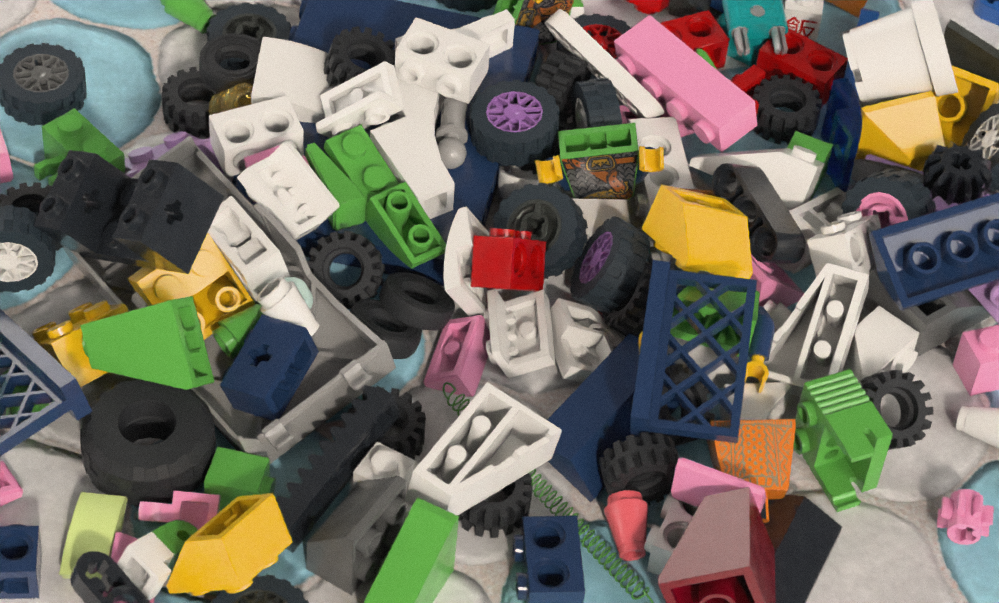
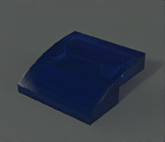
[820,77,862,192]

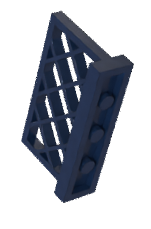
[630,260,757,443]
[0,309,92,456]

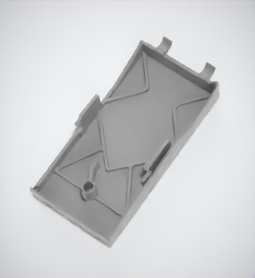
[61,136,396,464]

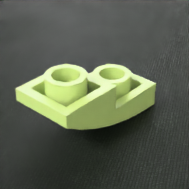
[59,492,127,580]

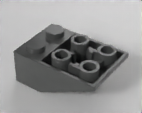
[863,268,991,357]

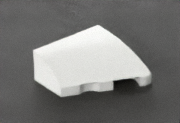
[550,298,622,382]

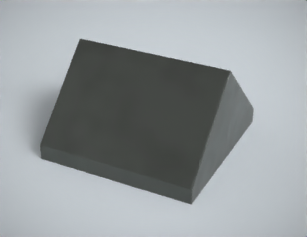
[944,19,999,102]

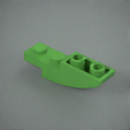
[324,125,446,269]

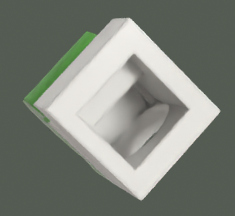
[117,520,198,601]

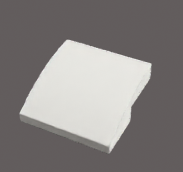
[251,37,337,123]
[444,207,489,317]

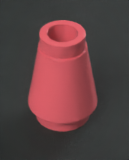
[604,490,648,561]

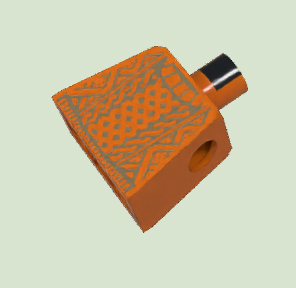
[706,419,796,523]

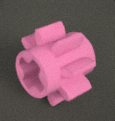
[937,489,994,545]

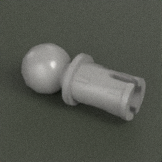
[436,98,468,169]

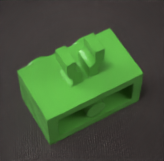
[34,108,125,186]

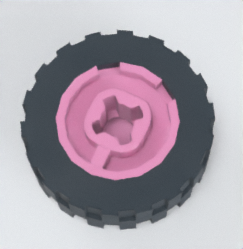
[841,169,936,228]

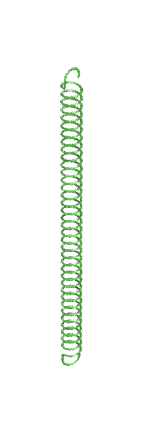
[443,382,654,603]

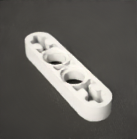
[545,9,664,119]

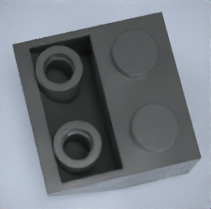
[306,476,408,595]

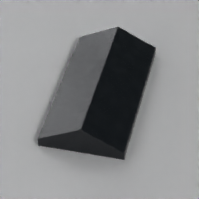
[764,494,842,603]

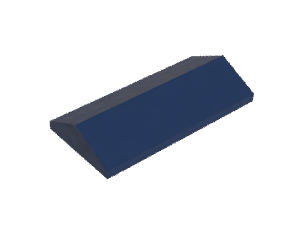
[869,193,999,311]
[547,333,680,502]

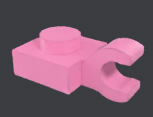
[138,491,221,530]

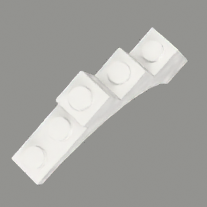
[370,10,515,219]

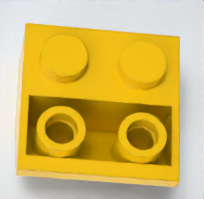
[642,184,753,279]
[127,233,255,340]
[31,300,129,387]
[166,493,292,596]

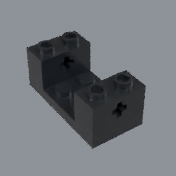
[33,150,224,274]

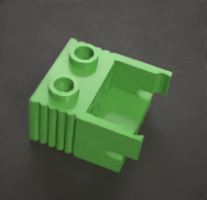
[793,369,893,512]

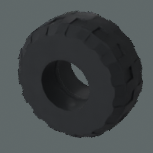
[80,379,216,507]

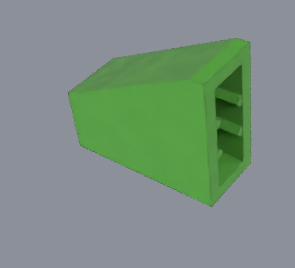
[80,296,215,390]
[364,498,459,603]

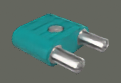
[722,0,788,56]

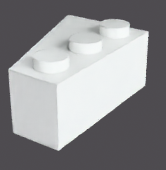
[749,263,869,397]
[405,382,562,516]

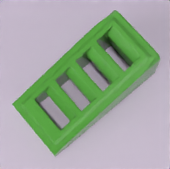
[305,143,366,231]

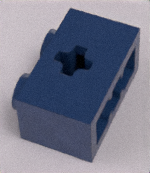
[220,315,319,421]

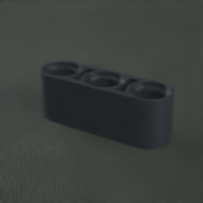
[712,163,806,264]

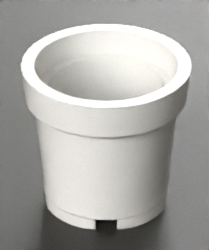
[842,0,959,106]

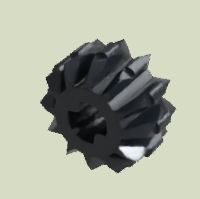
[923,141,992,206]

